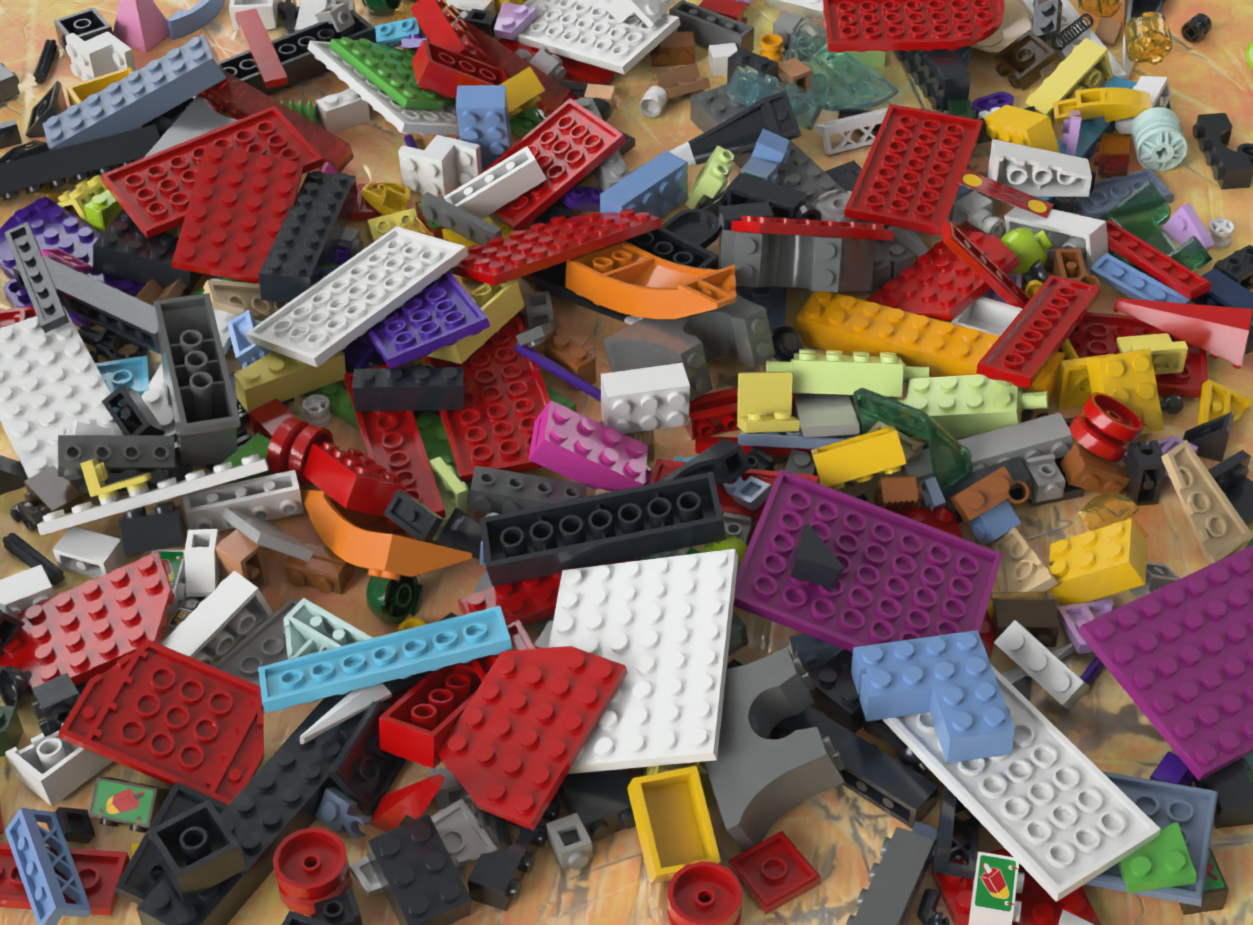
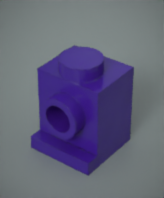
[1150,751,1195,787]

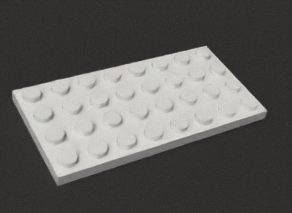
[494,0,681,74]
[308,41,460,137]
[245,226,468,367]
[0,306,124,479]
[883,665,1161,902]

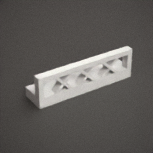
[815,105,907,155]

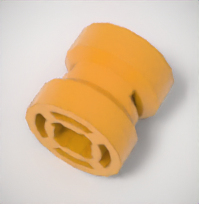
[760,34,782,63]

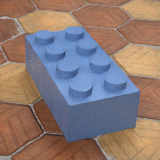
[456,85,512,169]
[600,151,688,219]

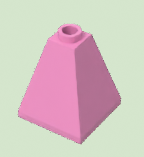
[113,0,170,53]

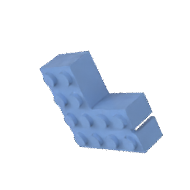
[851,630,1015,764]

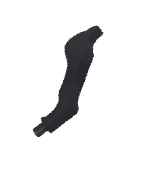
[278,0,297,34]

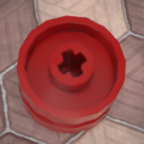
[1069,392,1144,462]
[267,417,334,487]
[273,827,352,915]
[667,861,742,925]

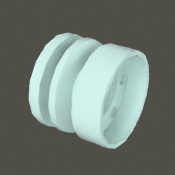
[1130,107,1187,171]

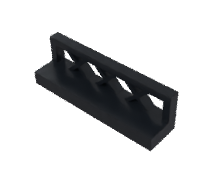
[933,784,979,879]

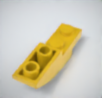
[1053,88,1152,125]

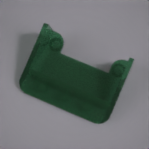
[1099,180,1212,275]
[853,388,973,490]

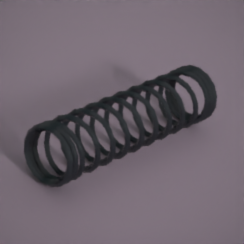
[1051,13,1094,51]

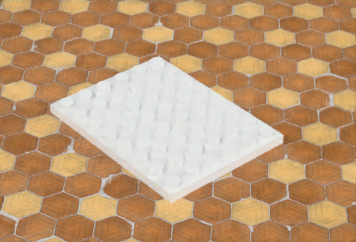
[549,549,738,774]

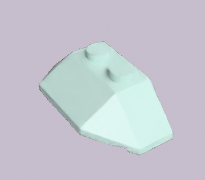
[284,598,372,660]

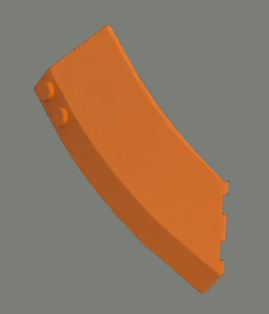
[301,489,472,581]

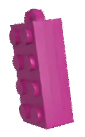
[529,400,652,491]

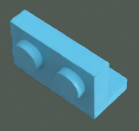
[375,17,425,48]

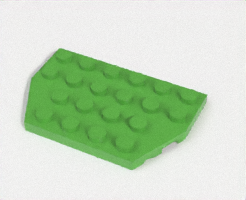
[329,37,456,110]

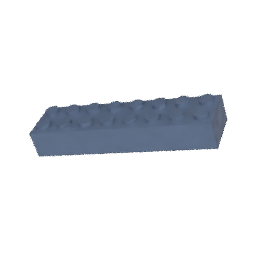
[43,34,226,151]

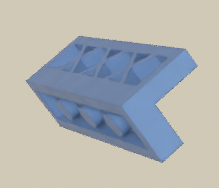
[1090,253,1190,304]
[5,808,92,925]

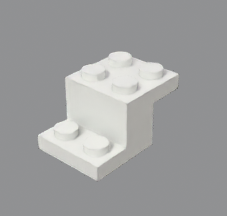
[597,0,674,28]
[65,32,136,81]
[398,135,482,200]

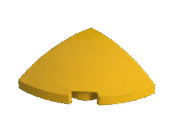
[361,182,410,215]

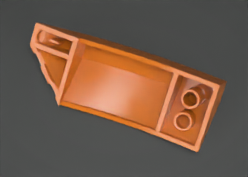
[565,241,737,319]

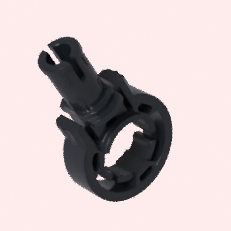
[78,326,150,362]

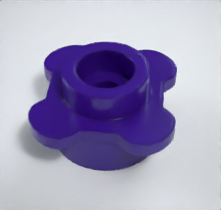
[331,245,352,265]

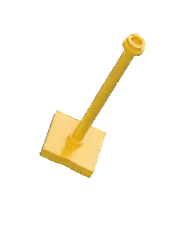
[1026,280,1112,410]

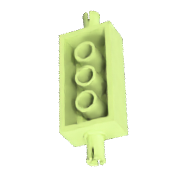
[766,349,929,397]
[881,374,1048,440]

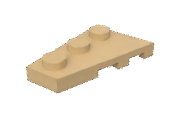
[991,527,1059,600]

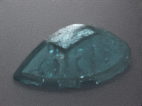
[785,16,899,112]

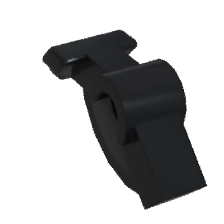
[10,500,44,531]

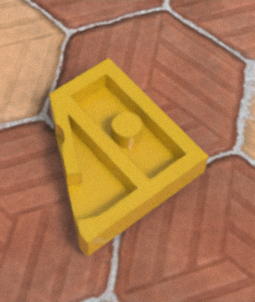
[1197,379,1253,427]

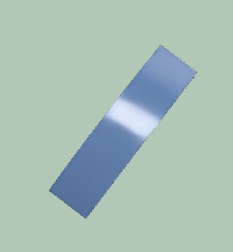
[167,0,225,40]

